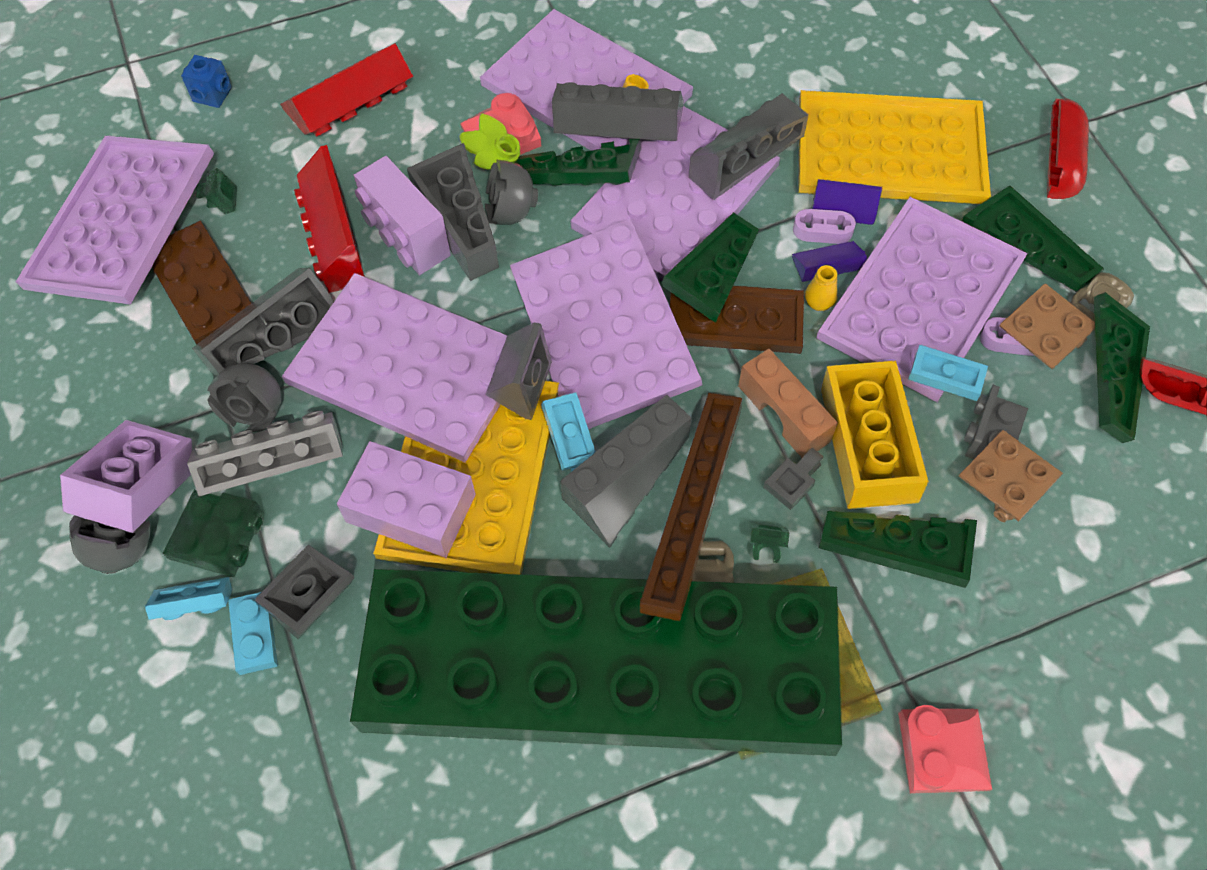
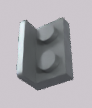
[963,384,1028,459]

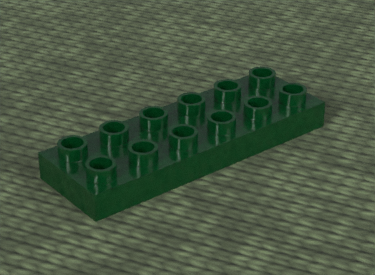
[350,569,842,756]

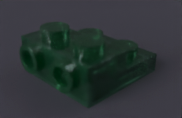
[162,489,264,578]

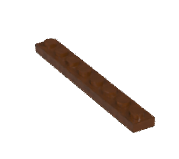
[640,393,743,621]

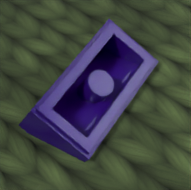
[812,179,882,225]
[792,241,867,282]

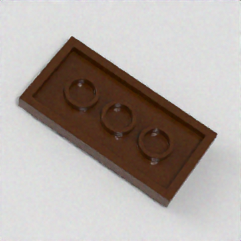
[152,220,251,345]
[670,285,804,354]

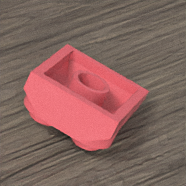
[461,93,541,155]
[898,705,992,793]

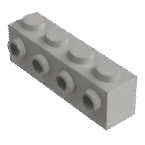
[187,411,343,496]

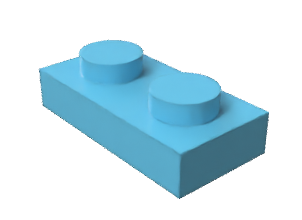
[908,345,988,401]
[541,392,596,471]
[145,577,232,620]
[228,592,278,675]

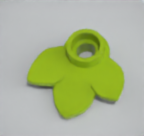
[459,114,520,170]

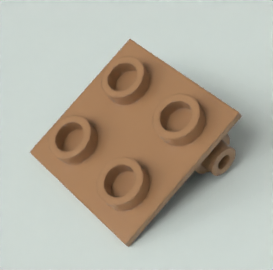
[999,283,1095,369]
[959,430,1063,522]

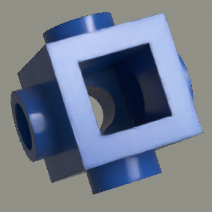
[181,55,232,108]

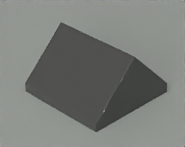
[485,322,552,420]
[255,545,354,639]

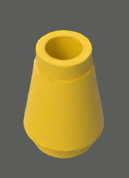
[805,265,837,311]

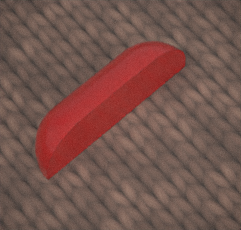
[1047,98,1089,199]
[1140,357,1207,415]

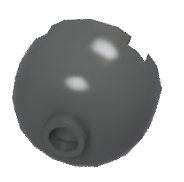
[485,159,538,225]
[207,362,282,432]
[69,515,150,574]

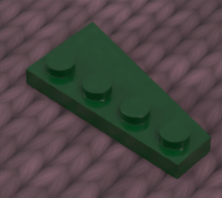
[514,138,642,186]
[962,185,1104,292]
[661,212,760,323]
[1094,292,1150,443]
[818,511,977,588]

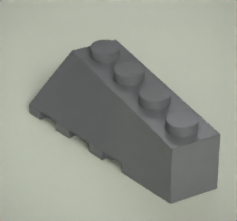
[552,82,684,141]
[688,93,808,200]
[407,143,499,281]
[192,268,334,376]
[560,395,692,548]

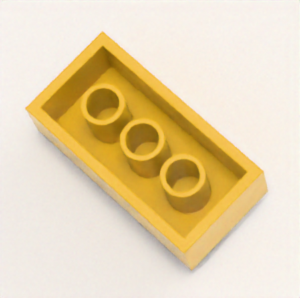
[821,361,929,509]

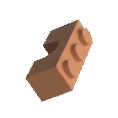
[738,349,838,458]

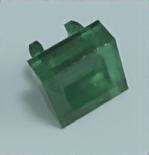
[196,168,237,214]
[749,523,790,563]

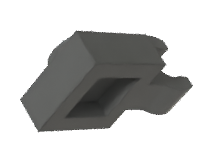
[763,448,824,510]

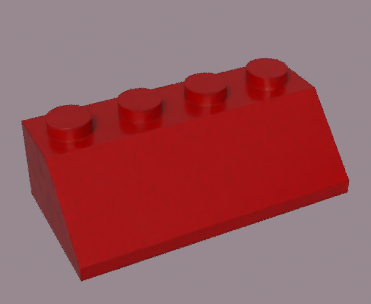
[280,43,413,137]
[294,145,365,293]

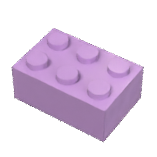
[354,156,451,276]
[60,420,192,533]
[337,441,476,558]

